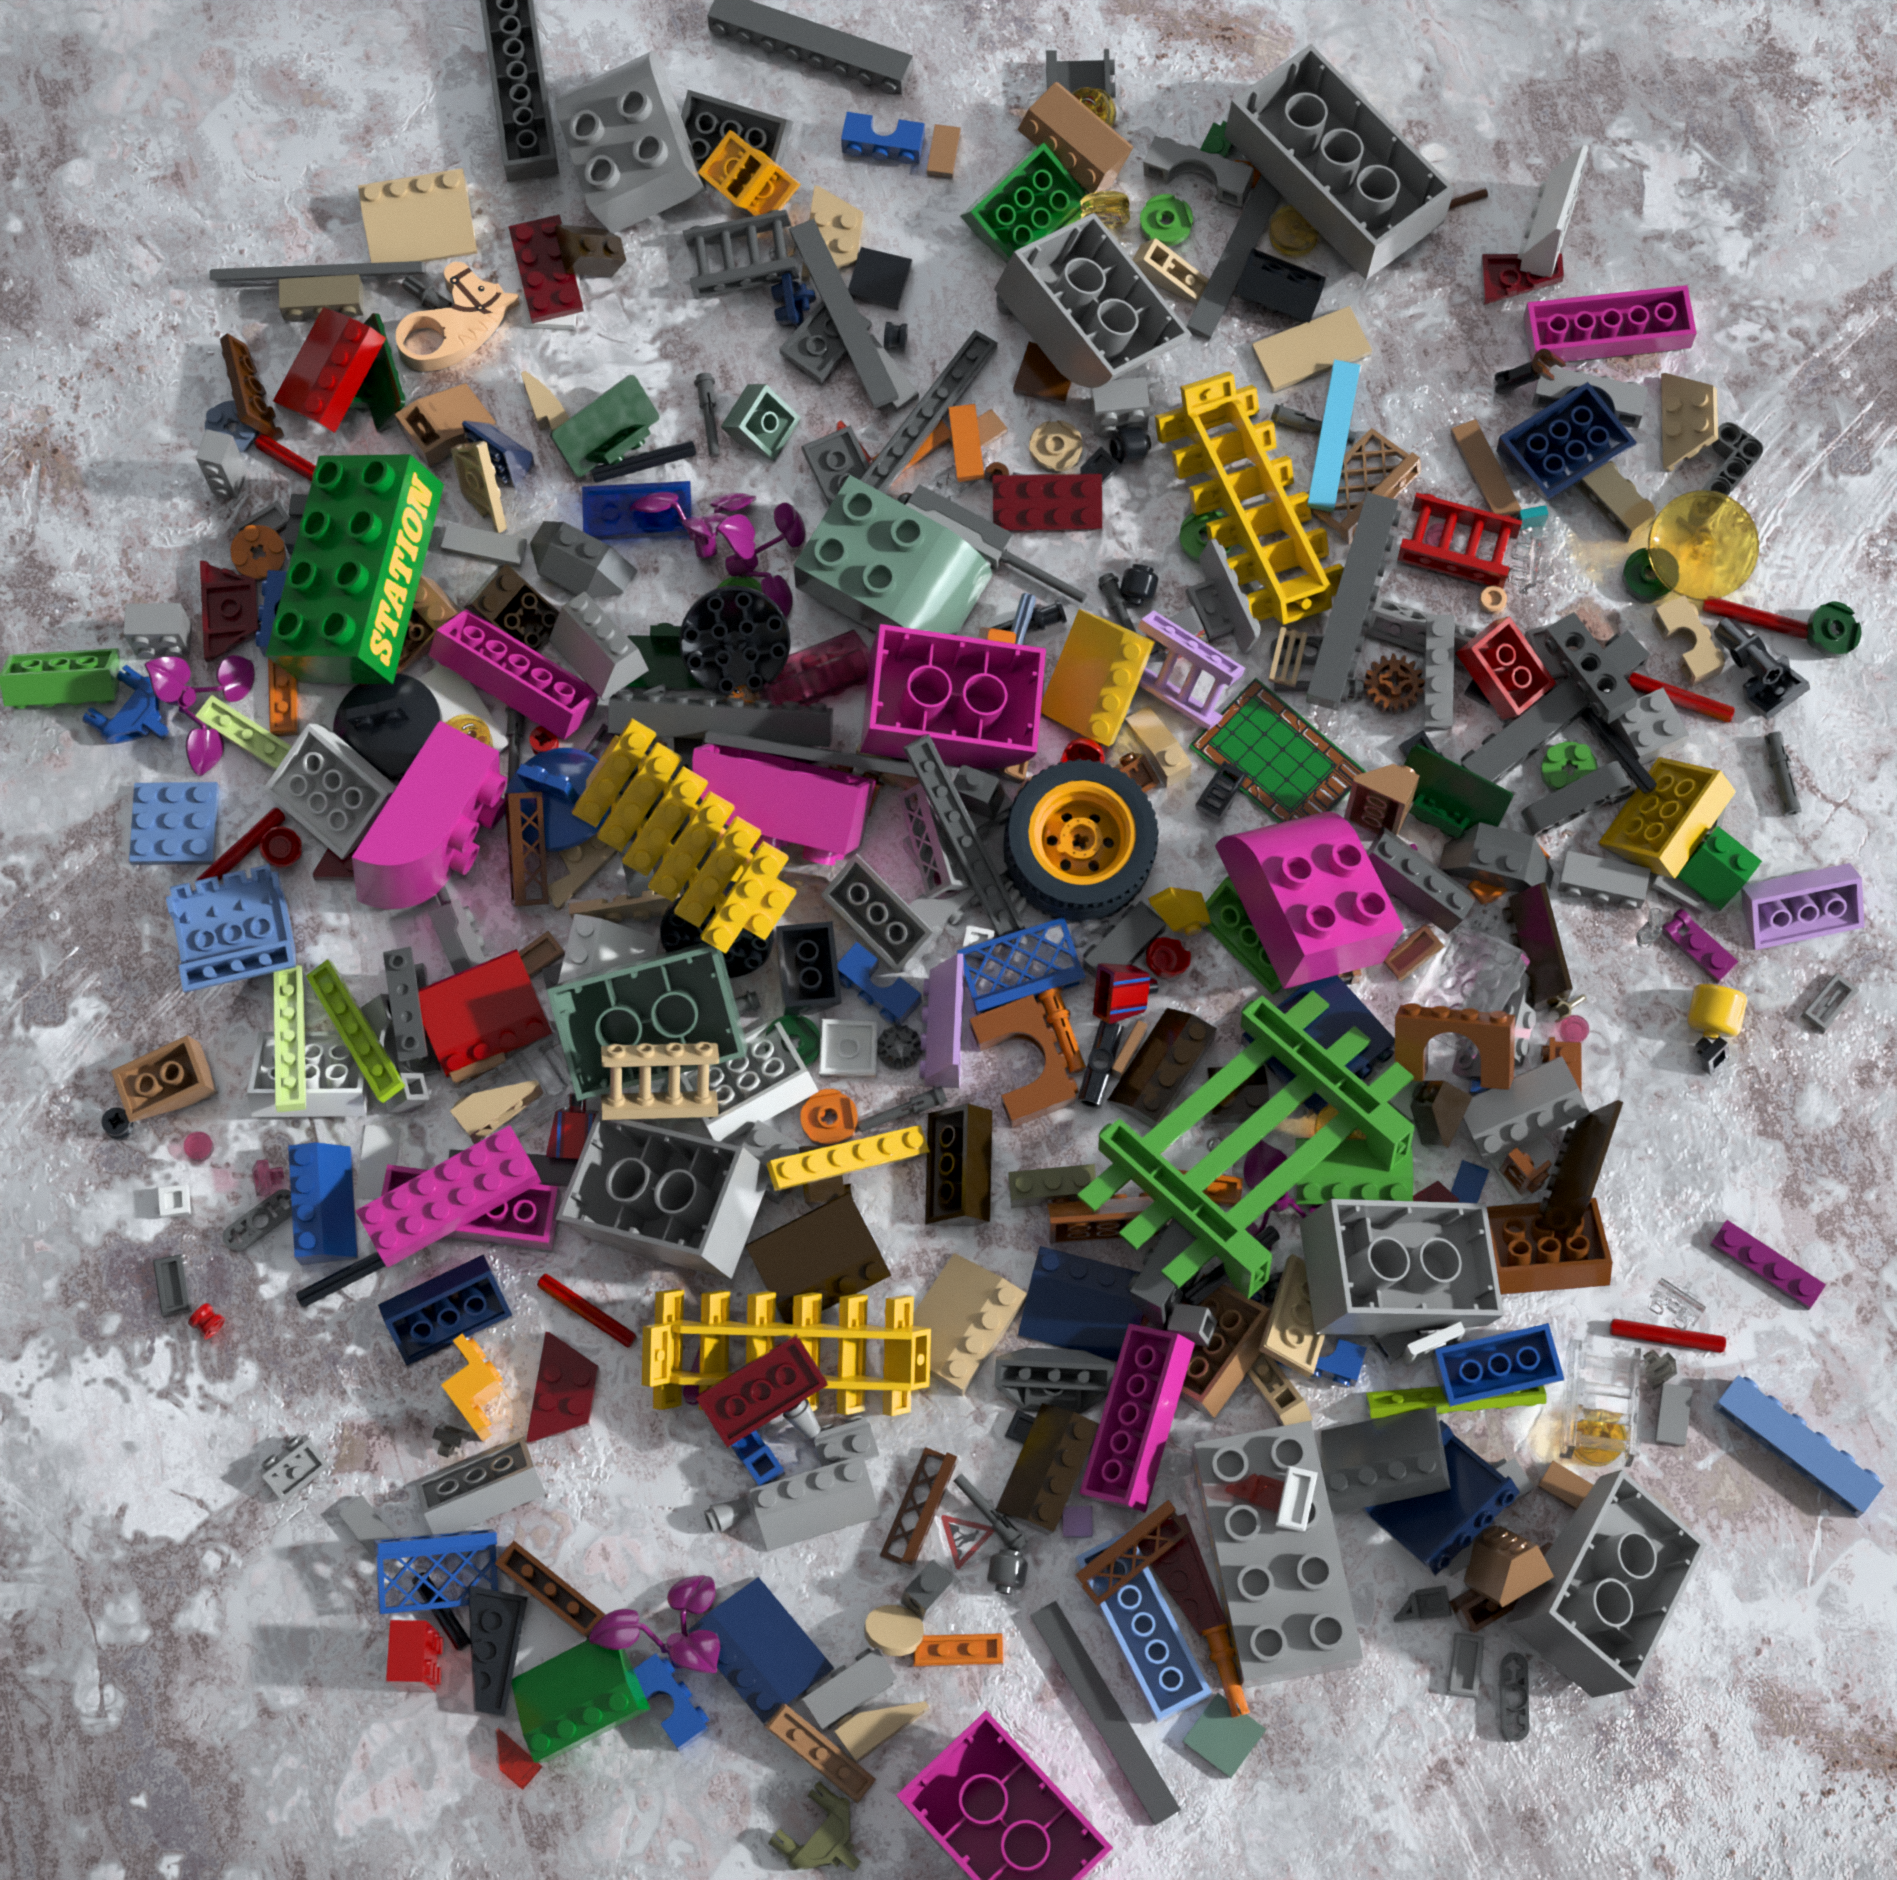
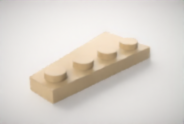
[569,890,680,923]

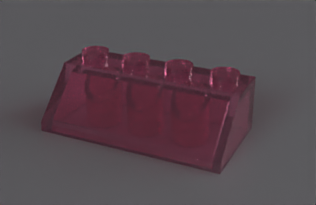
[762,629,870,706]

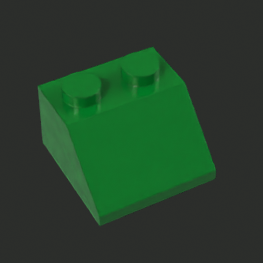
[1676,826,1762,911]

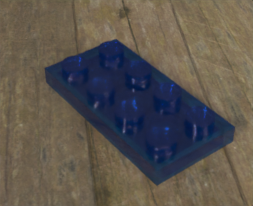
[582,481,692,540]

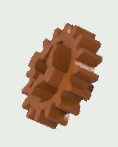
[1364,653,1425,714]

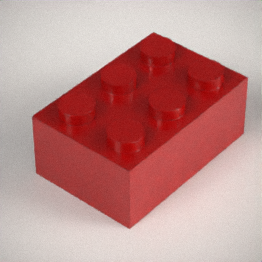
[1456,616,1557,720]
[386,1620,444,1693]

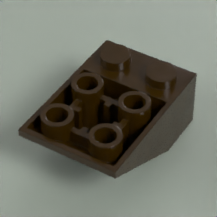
[464,564,560,652]

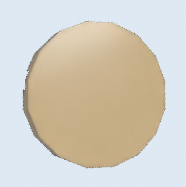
[1029,420,1083,473]
[864,1605,924,1656]

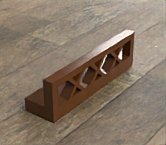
[504,791,549,906]
[880,1447,958,1570]
[1075,1500,1190,1607]

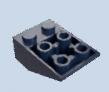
[462,421,535,488]

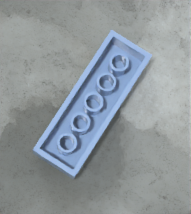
[1075,1530,1212,1724]

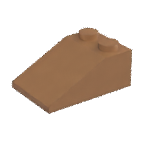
[111,1035,218,1122]

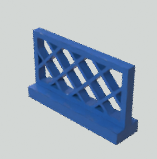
[957,917,1086,1015]
[373,1529,498,1614]

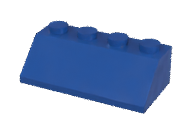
[288,1142,358,1265]
[1431,1323,1565,1407]

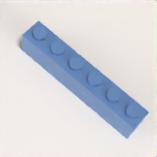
[1713,1375,1884,1518]

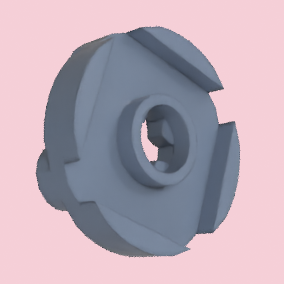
[205,400,260,453]

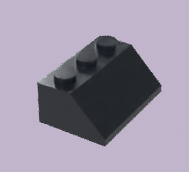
[1235,248,1326,323]
[775,921,842,1016]

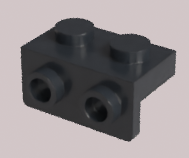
[1743,655,1810,720]

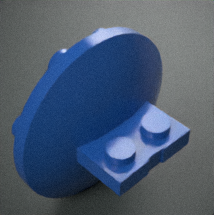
[504,748,611,852]

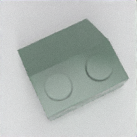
[721,384,801,461]

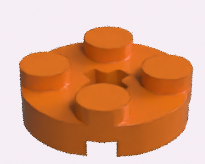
[230,525,286,581]
[800,1089,858,1147]

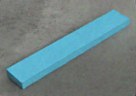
[1307,359,1361,512]

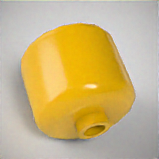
[1687,984,1747,1040]

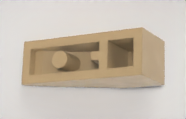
[1132,238,1209,305]
[1125,706,1192,788]
[450,1080,544,1144]
[1246,1352,1313,1426]
[835,1701,930,1763]

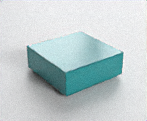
[1517,505,1549,530]

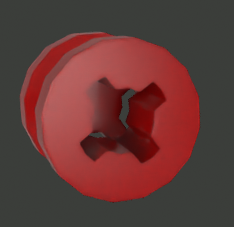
[529,726,559,755]
[188,1303,225,1340]

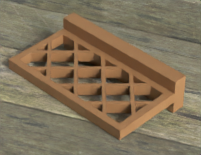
[1307,428,1421,544]

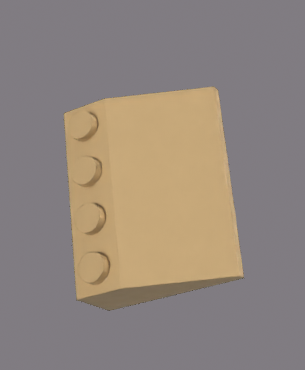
[358,168,478,263]
[913,1253,1027,1396]

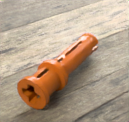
[1038,987,1086,1074]
[1201,1623,1250,1718]

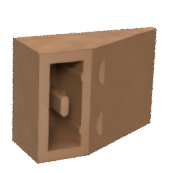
[395,383,496,468]
[397,576,462,672]

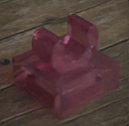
[252,1159,284,1196]

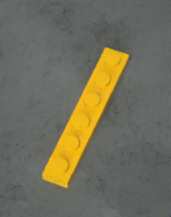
[766,1125,930,1191]

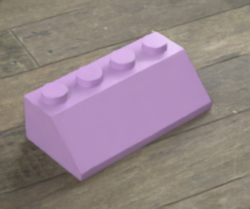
[1741,863,1865,950]

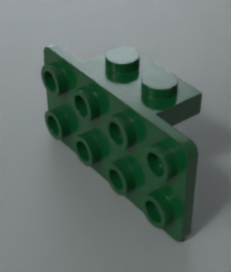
[349,313,406,430]
[550,375,660,477]
[625,623,710,691]
[1404,744,1513,839]

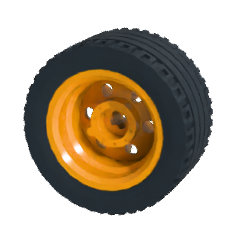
[1003,759,1159,923]

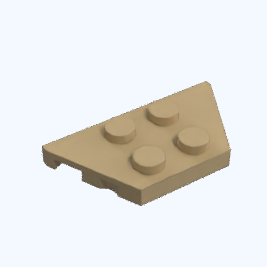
[801,185,864,281]
[1661,373,1718,472]
[451,441,507,533]

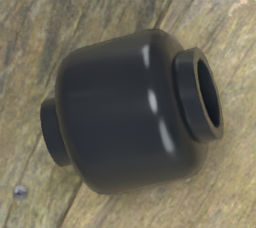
[1109,427,1151,464]
[1120,564,1159,606]

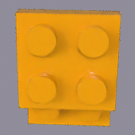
[697,130,801,216]
[441,1334,504,1442]

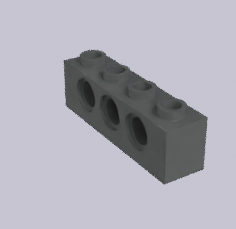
[1544,612,1638,724]

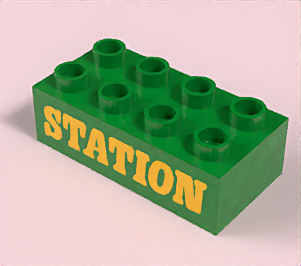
[265,454,444,684]

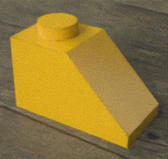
[1148,887,1211,936]

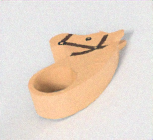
[395,262,519,372]

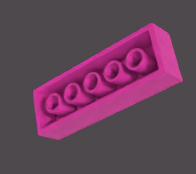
[1523,285,1697,362]
[428,609,600,740]
[355,1125,541,1268]
[381,1164,562,1251]
[1079,1324,1195,1513]

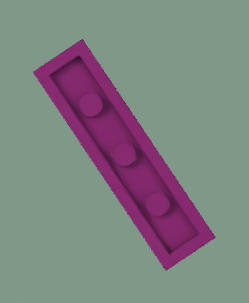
[1710,1220,1826,1310]

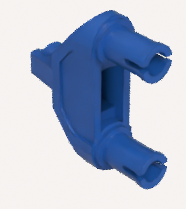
[82,665,170,744]

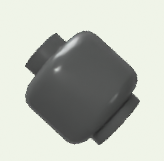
[987,1549,1028,1595]

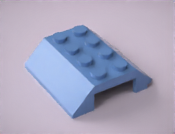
[166,864,296,993]

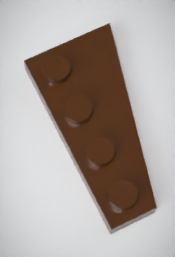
[220,333,284,441]

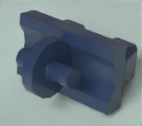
[771,273,816,328]

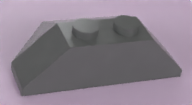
[530,521,638,598]
[1439,822,1554,895]
[995,1347,1114,1414]

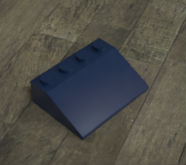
[1496,382,1637,500]
[1018,1246,1144,1362]
[687,1577,835,1726]

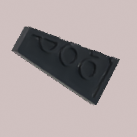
[468,1586,528,1717]

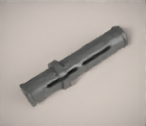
[1764,731,1802,816]

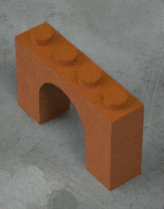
[969,994,1079,1128]
[1395,1003,1515,1090]

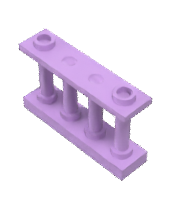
[1138,611,1245,730]

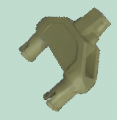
[768,1781,862,1872]

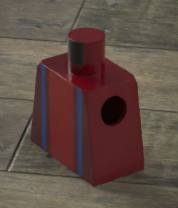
[1092,963,1159,1024]
[546,1093,599,1159]

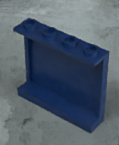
[1241,975,1395,1118]
[1362,1420,1520,1576]

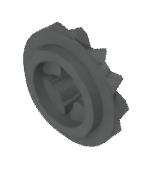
[877,1024,922,1069]

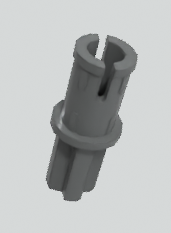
[402,275,452,310]

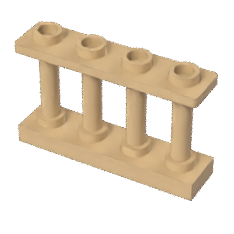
[601,1042,719,1120]

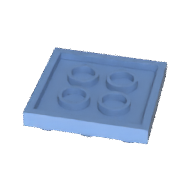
[129,782,219,865]

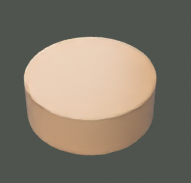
[1478,586,1507,614]

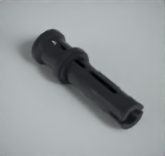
[985,599,1067,640]

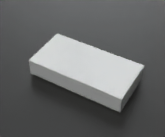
[1275,1466,1318,1533]

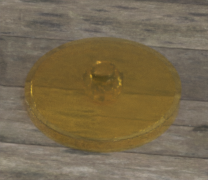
[1648,490,1759,601]

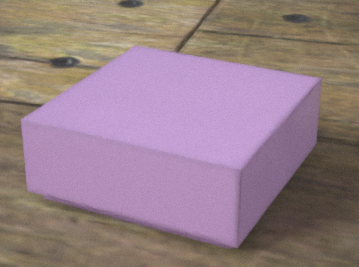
[1062,1506,1093,1538]

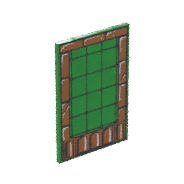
[1189,678,1366,823]

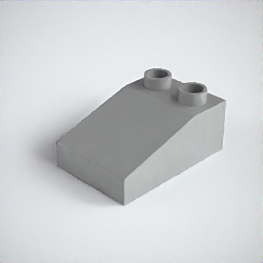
[1299,1199,1504,1335]
[1506,1470,1707,1698]

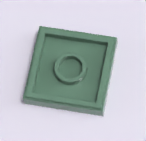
[1182,1693,1267,1779]

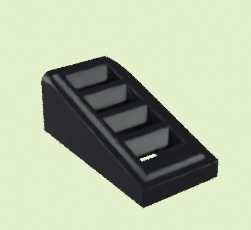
[1195,761,1248,822]

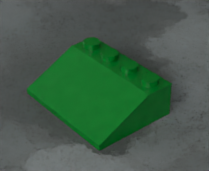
[960,143,1094,263]
[511,1639,650,1763]

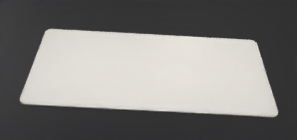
[356,1125,400,1199]

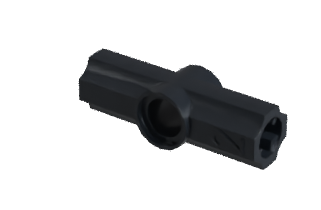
[1714,618,1783,685]
[1077,1020,1124,1108]

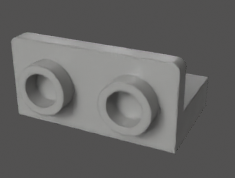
[813,1416,879,1467]
[259,1434,330,1503]

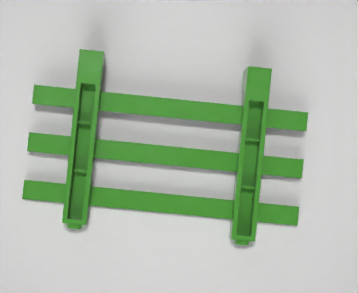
[1077,990,1415,1299]

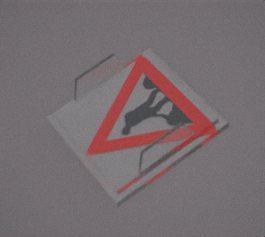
[935,1499,1007,1573]

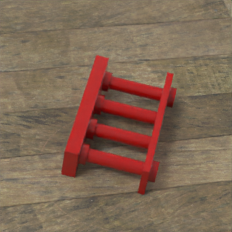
[1397,492,1522,589]

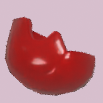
[1060,737,1105,764]
[259,826,302,869]
[1146,937,1191,979]

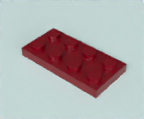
[508,214,584,324]
[993,473,1102,530]
[695,1333,828,1448]

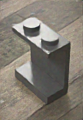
[1046,49,1116,109]

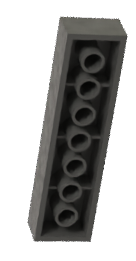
[480,0,560,182]

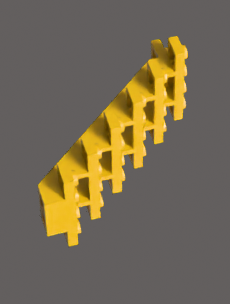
[1155,371,1344,625]
[572,718,796,953]
[641,1289,931,1416]

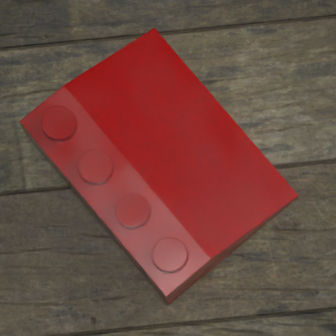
[273,307,386,433]
[418,949,553,1077]

